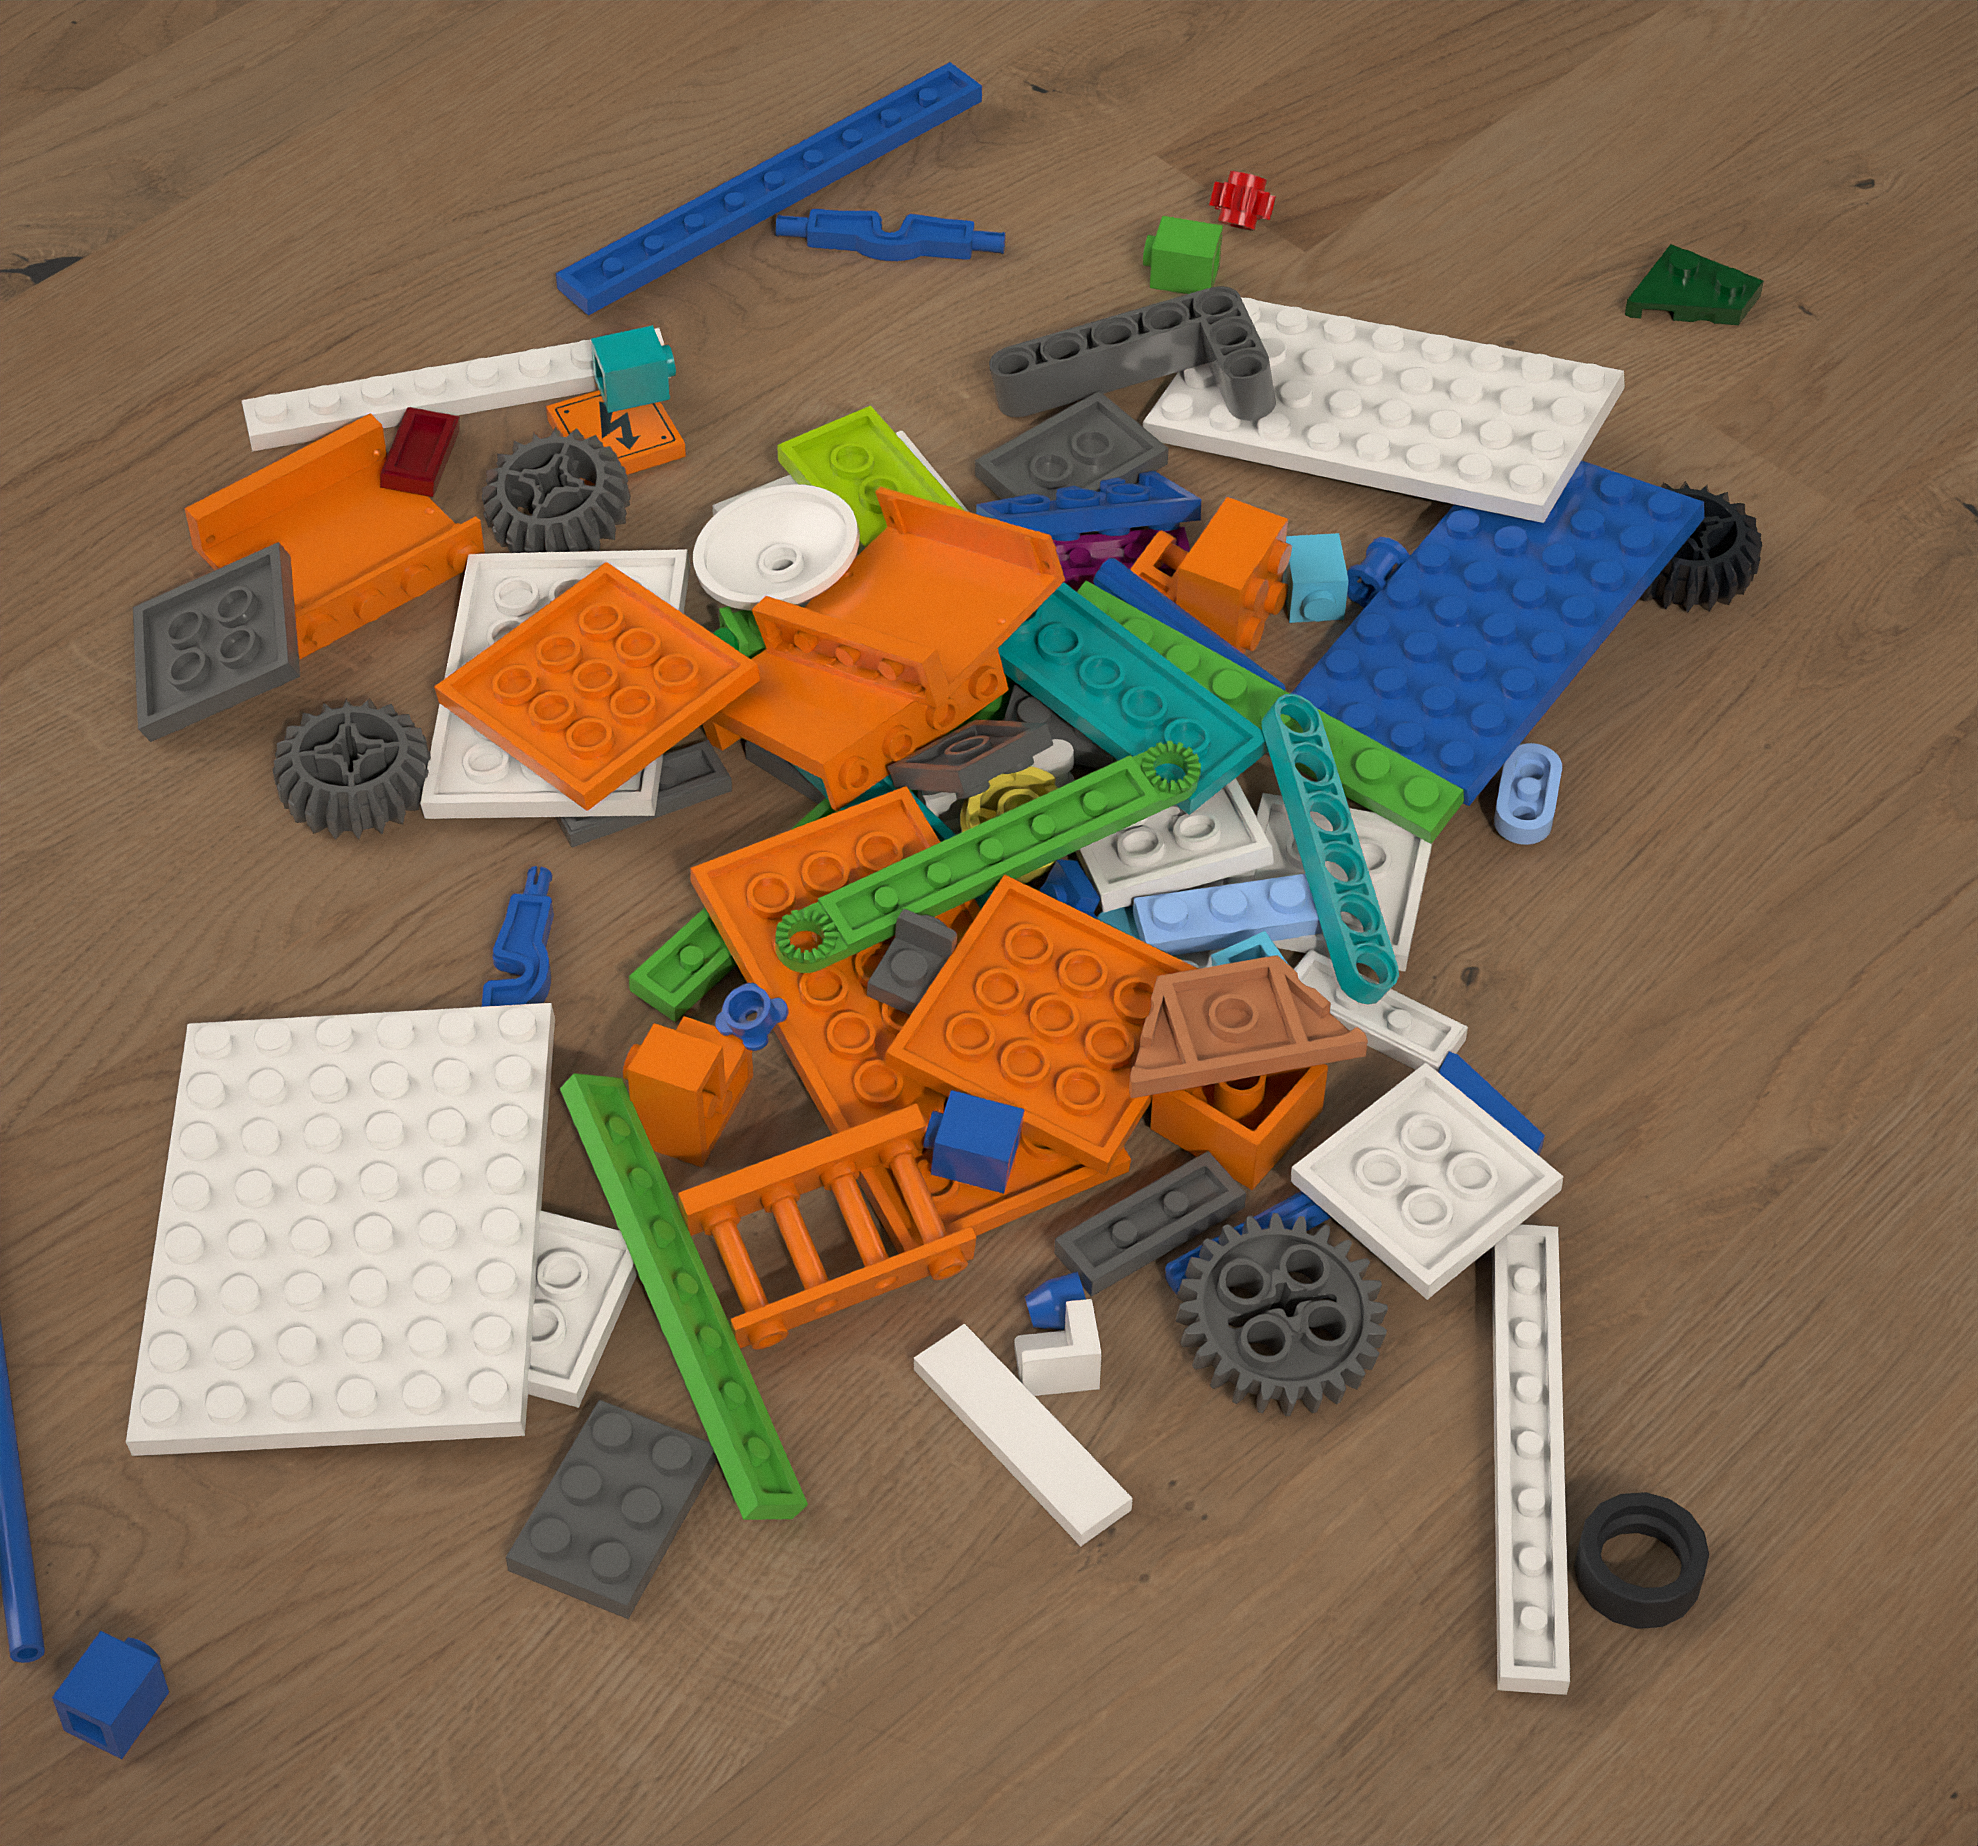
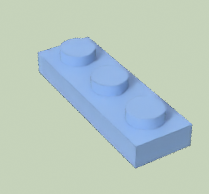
[1133,874,1322,956]

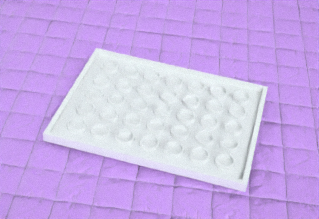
[126,1003,555,1456]

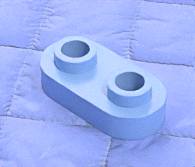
[1494,743,1562,845]

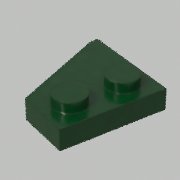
[1625,244,1764,325]

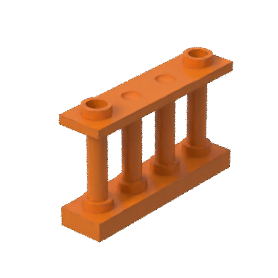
[678,1103,976,1350]

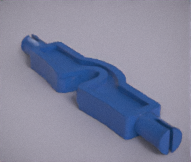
[776,209,1006,261]
[481,866,554,1007]

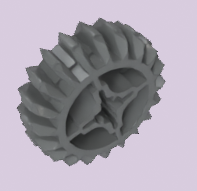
[482,427,631,553]
[273,698,431,840]

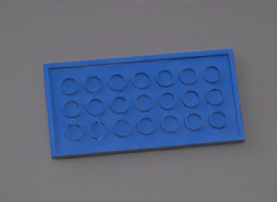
[1290,460,1705,806]

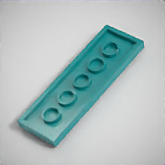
[998,582,1269,815]

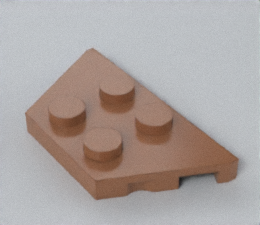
[1129,955,1368,1098]

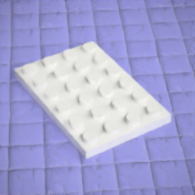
[420,549,690,819]

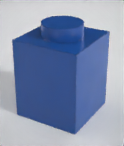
[924,1090,1025,1194]
[52,1631,169,1759]

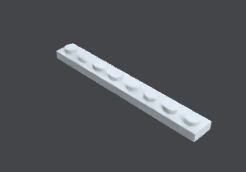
[242,328,671,452]
[1492,1224,1570,1695]

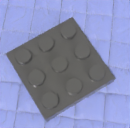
[133,542,300,742]

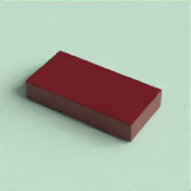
[380,407,460,497]

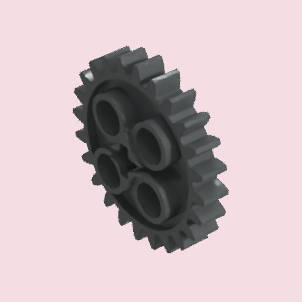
[1175,1213,1388,1416]

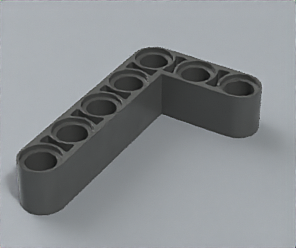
[989,286,1276,421]

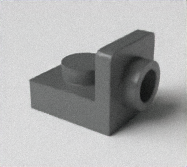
[867,909,957,1015]

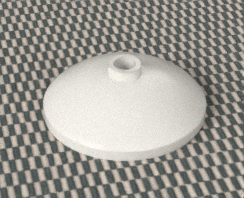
[693,484,860,611]

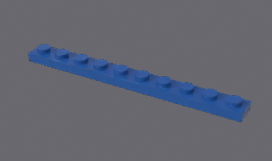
[556,62,982,316]

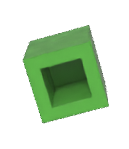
[1143,216,1223,294]

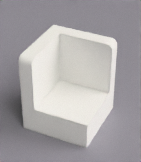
[1014,1299,1101,1396]

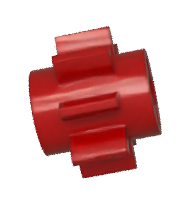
[1209,171,1276,231]

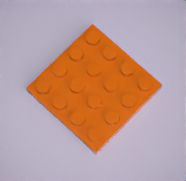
[434,562,760,811]
[885,874,1198,1176]

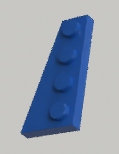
[976,471,1201,541]

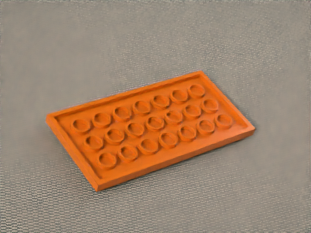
[690,786,1131,1254]

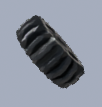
[1643,481,1762,613]

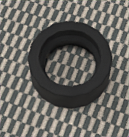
[1574,1492,1709,1629]

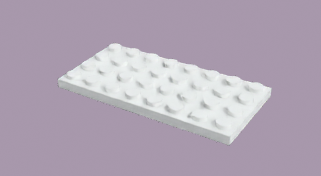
[1143,297,1625,523]

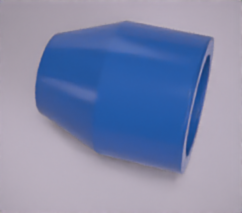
[1025,1271,1086,1330]

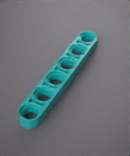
[1262,694,1399,1005]

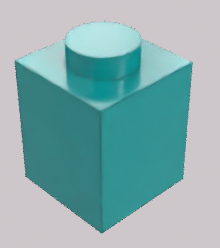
[591,325,676,413]

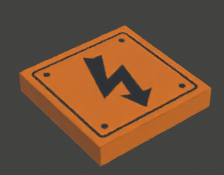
[546,390,686,486]

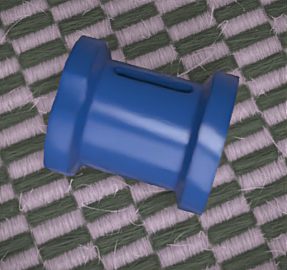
[1347,537,1410,608]

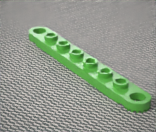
[775,741,1201,973]

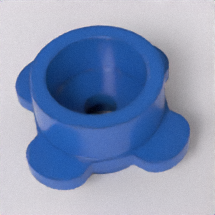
[715,983,789,1051]

